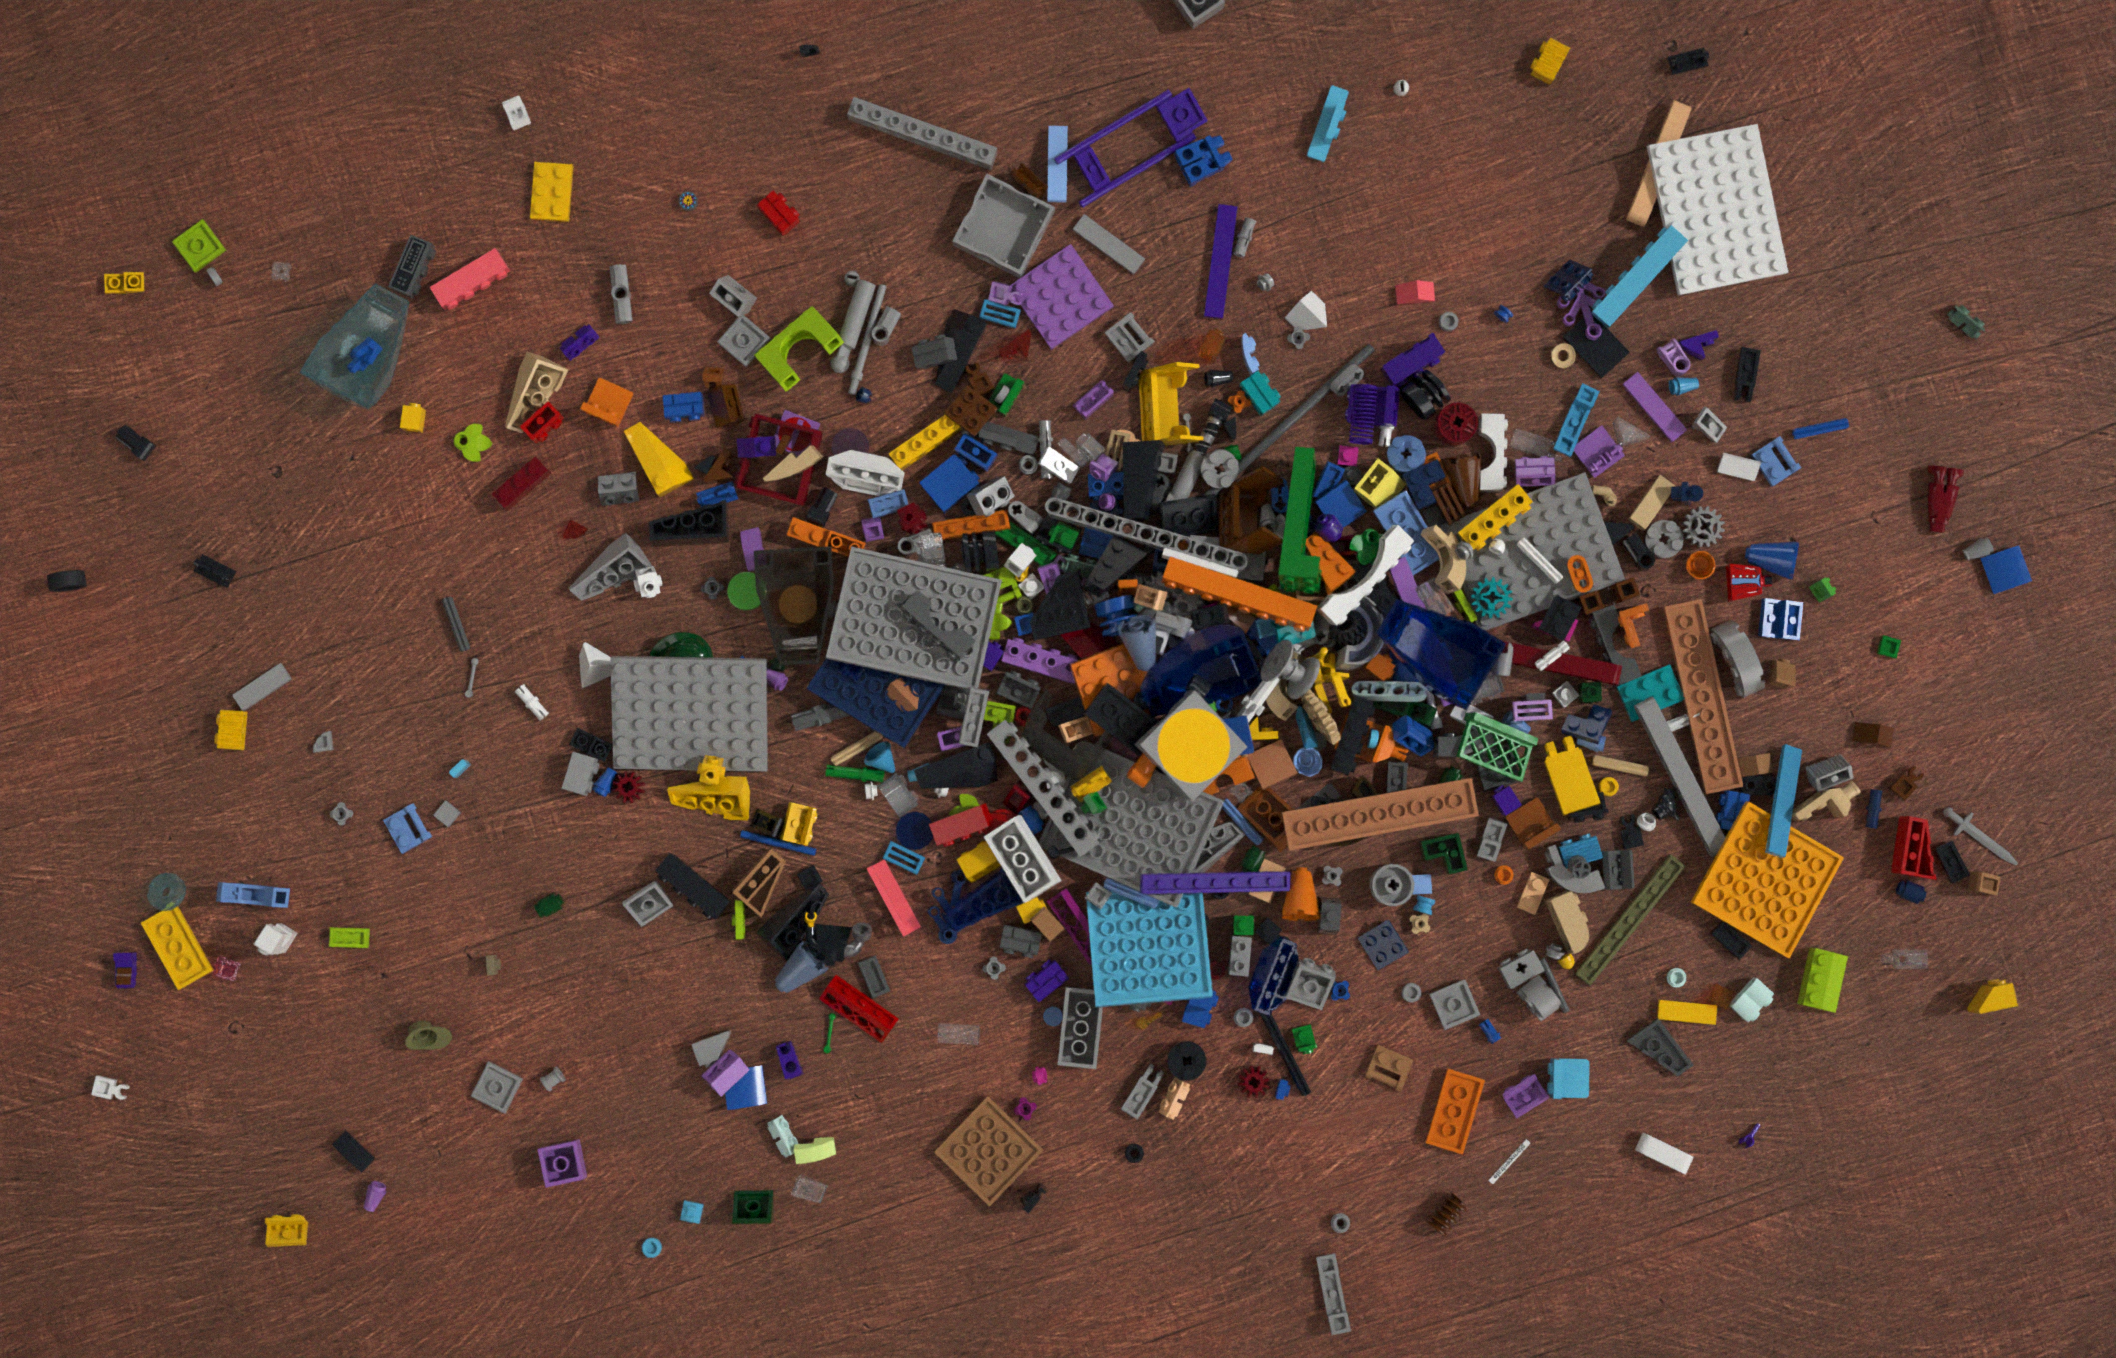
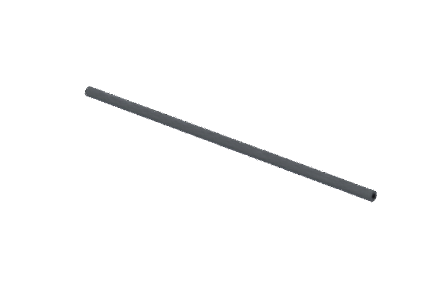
[1136,344,1375,568]

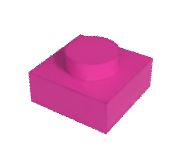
[1337,445,1359,467]

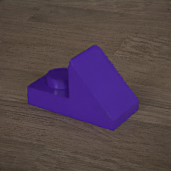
[1679,330,1719,360]
[737,436,777,458]

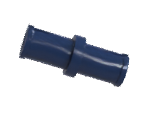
[1865,789,1883,829]

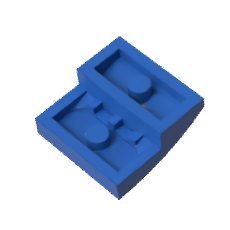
[1980,545,2032,594]
[1758,598,1803,641]
[725,1065,768,1110]

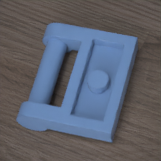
[1750,436,1801,487]
[383,803,432,854]

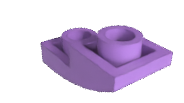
[740,527,767,572]

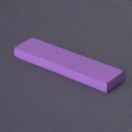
[1622,372,1687,443]

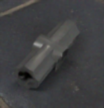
[791,704,849,731]

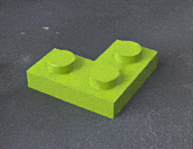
[983,701,1016,744]

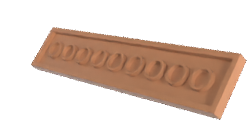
[1663,599,1743,795]
[1281,778,1479,851]

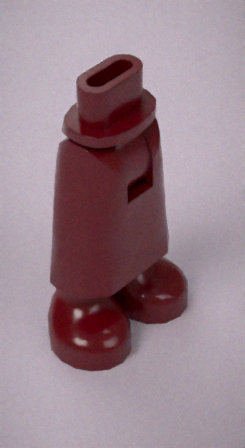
[1927,465,1964,533]

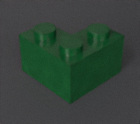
[1418,833,1468,875]

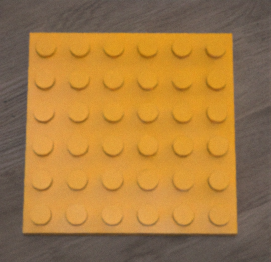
[1691,801,1844,958]

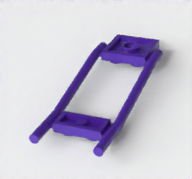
[1054,88,1208,208]

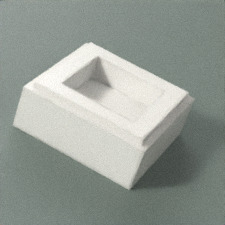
[1252,1043,1274,1055]

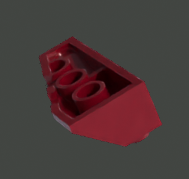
[1060,621,1118,659]

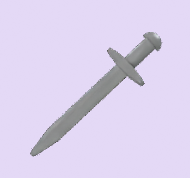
[1943,807,2018,865]

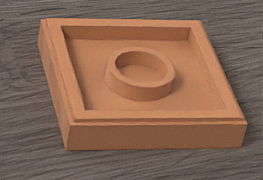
[1247,739,1298,790]

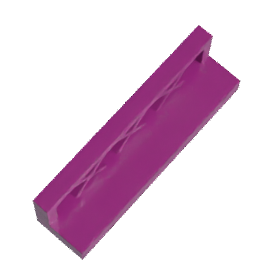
[1047,888,1092,965]

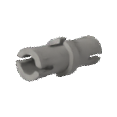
[1233,218,1256,258]

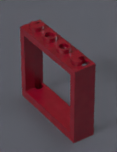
[735,413,824,506]

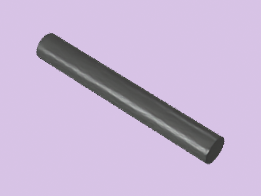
[1539,958,1570,1013]

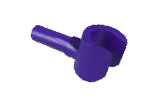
[1738,1123,1760,1149]

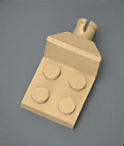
[1791,781,1861,821]

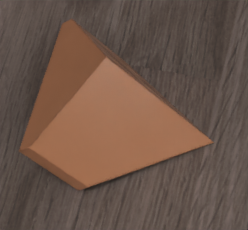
[884,678,919,712]

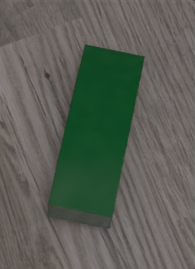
[1373,689,1437,727]

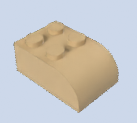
[1544,891,1589,954]

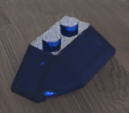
[1248,937,1299,1016]

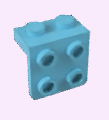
[1547,1058,1589,1099]

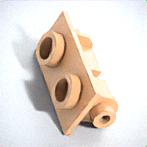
[1159,1077,1190,1120]

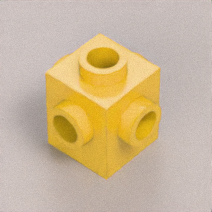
[697,755,726,785]

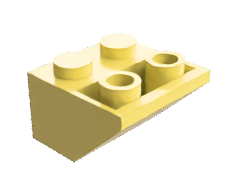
[1353,458,1406,508]

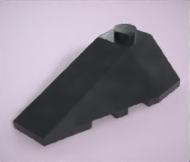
[914,742,998,789]
[756,882,829,961]

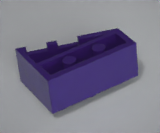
[1380,333,1445,388]

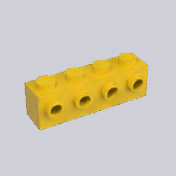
[1457,484,1533,552]

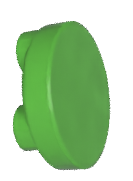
[727,572,766,611]

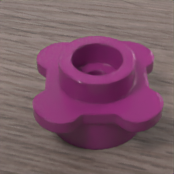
[1014,1097,1037,1120]

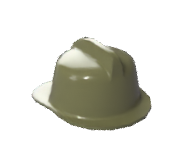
[405,1021,452,1050]

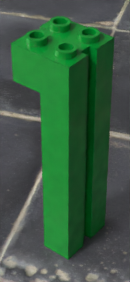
[1278,447,1322,594]

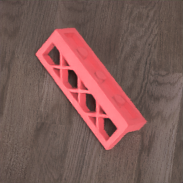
[867,859,921,937]

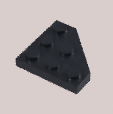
[1030,571,1091,641]

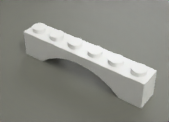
[1316,525,1414,625]

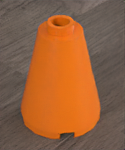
[1282,867,1320,921]

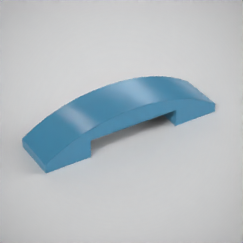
[1553,383,1600,457]

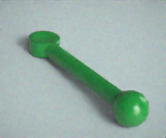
[824,1013,836,1053]

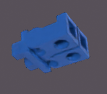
[1174,135,1232,187]

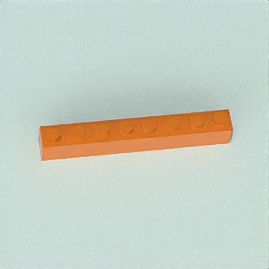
[1161,556,1317,632]

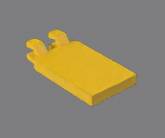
[1544,736,1600,816]

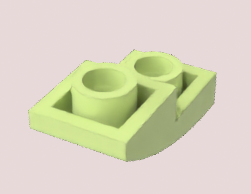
[794,1137,836,1164]

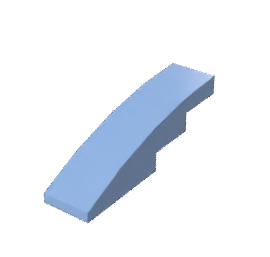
[1047,126,1068,202]

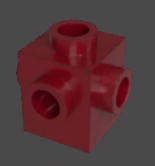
[897,502,927,534]

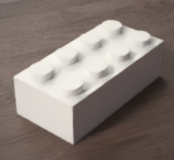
[984,815,1061,903]

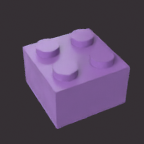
[538,1139,587,1188]

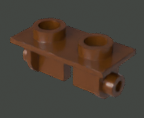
[1010,163,1048,200]

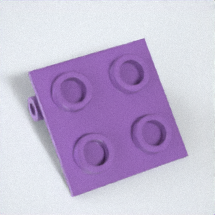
[1574,425,1625,478]

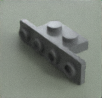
[961,422,1039,455]

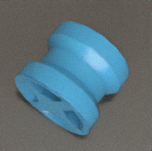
[1413,895,1436,915]

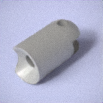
[1492,642,1513,676]

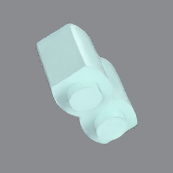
[1728,977,1774,1022]

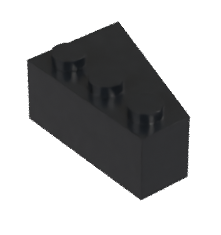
[1083,535,1148,598]

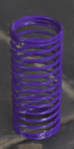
[1349,384,1378,445]

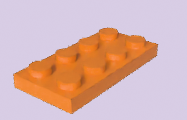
[1425,1068,1485,1154]

